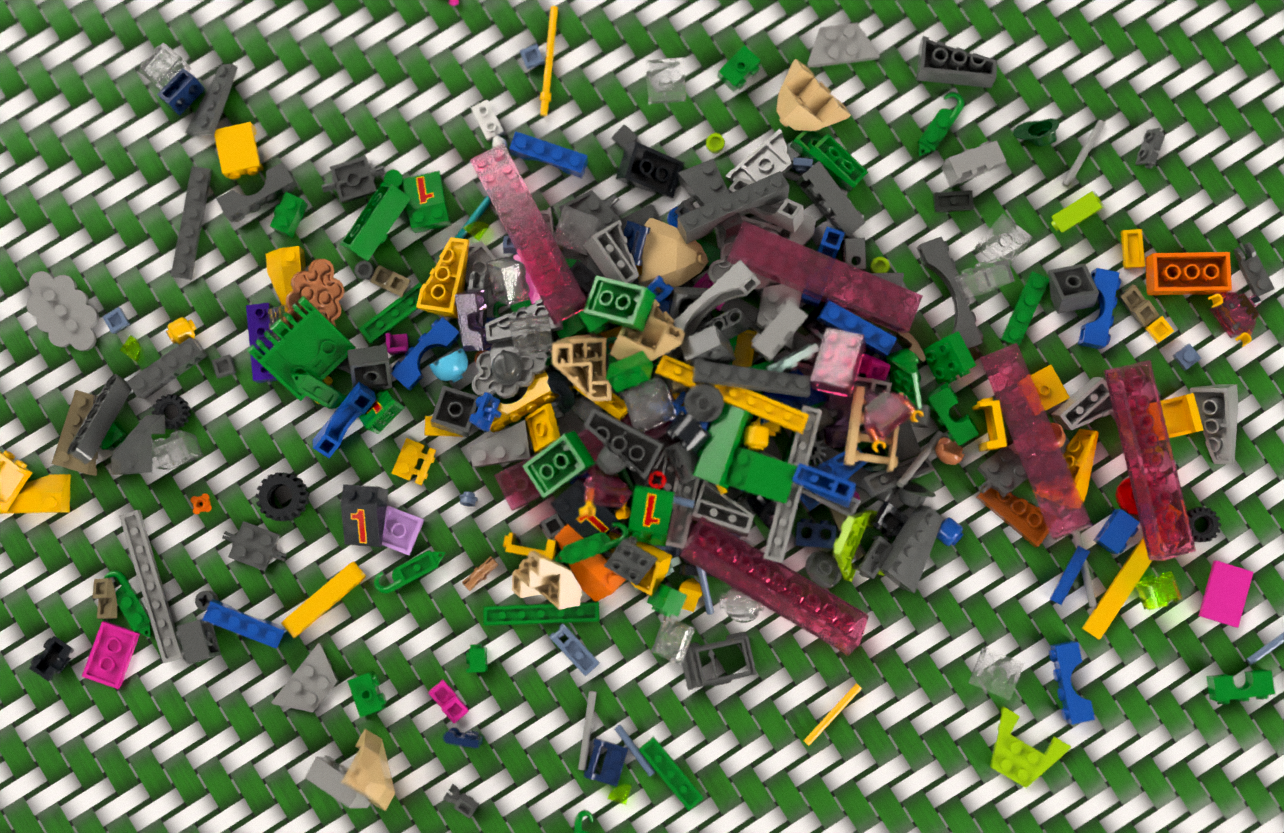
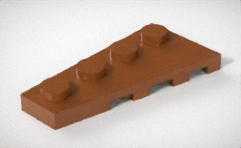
[976,487,1060,548]

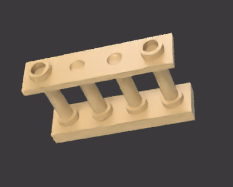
[843,386,905,472]

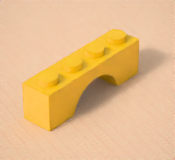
[490,371,560,433]

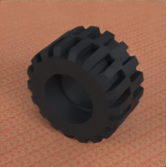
[256,472,309,521]

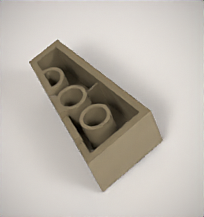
[51,390,98,476]

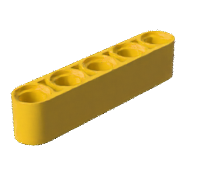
[281,561,366,638]

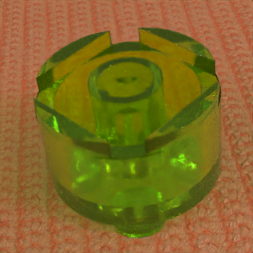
[1136,571,1183,610]

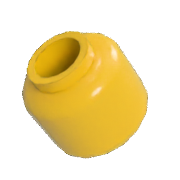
[166,317,197,345]
[743,422,769,452]

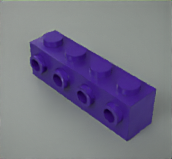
[246,303,279,383]

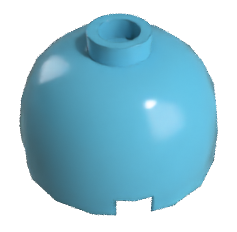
[429,348,468,383]

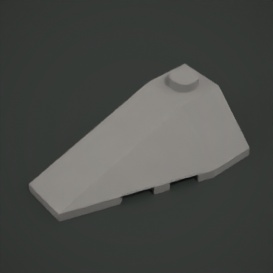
[1190,384,1238,464]

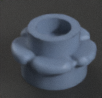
[459,492,478,507]

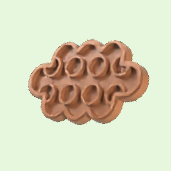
[283,259,344,328]

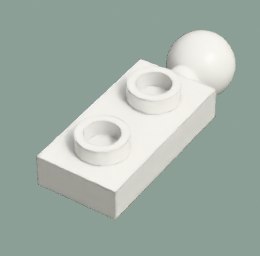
[471,99,507,152]

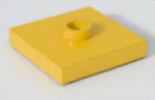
[1016,365,1070,416]
[525,403,560,453]

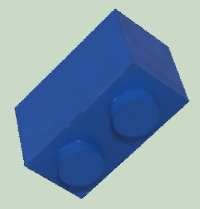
[1093,509,1140,554]

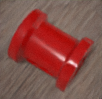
[649,471,666,490]

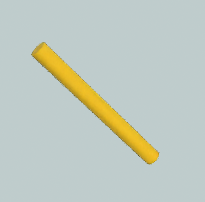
[803,683,862,746]

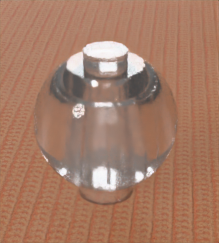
[720,584,765,623]

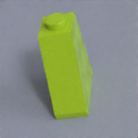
[1051,191,1105,233]

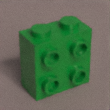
[922,331,977,385]

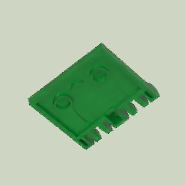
[247,296,356,401]

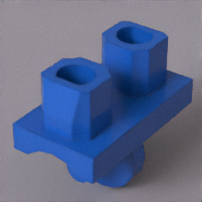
[469,392,501,432]

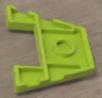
[833,509,877,582]
[990,707,1071,788]

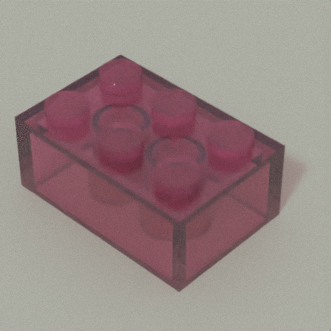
[810,328,866,397]

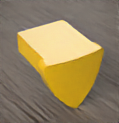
[679,578,702,612]

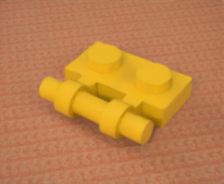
[392,438,436,486]

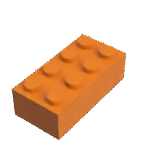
[1145,252,1232,295]

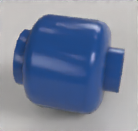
[936,517,964,546]

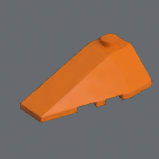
[554,524,626,602]

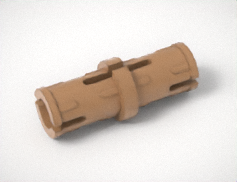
[462,556,499,591]

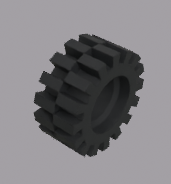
[152,394,191,430]
[1181,507,1221,542]

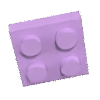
[382,506,424,555]

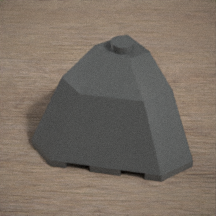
[111,414,165,475]

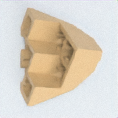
[777,59,851,131]
[639,218,709,293]
[610,299,685,361]
[552,334,611,401]
[512,551,582,609]
[341,729,395,811]

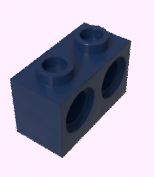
[157,68,205,116]
[794,519,837,549]

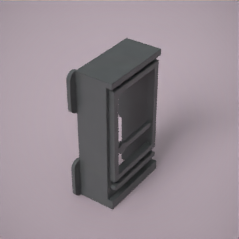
[679,632,757,690]

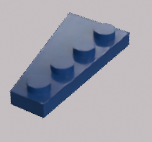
[799,447,867,511]

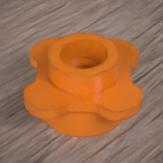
[190,493,212,515]

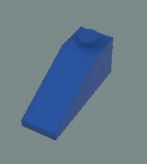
[792,463,856,508]

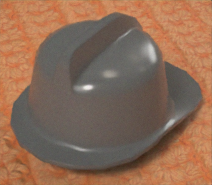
[490,341,523,385]
[596,442,636,474]
[898,481,936,509]

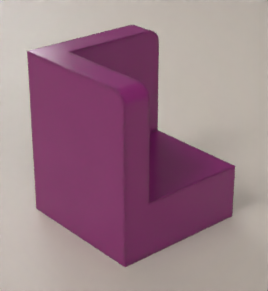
[385,333,409,355]

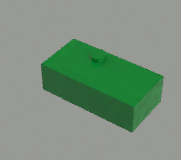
[340,182,411,261]

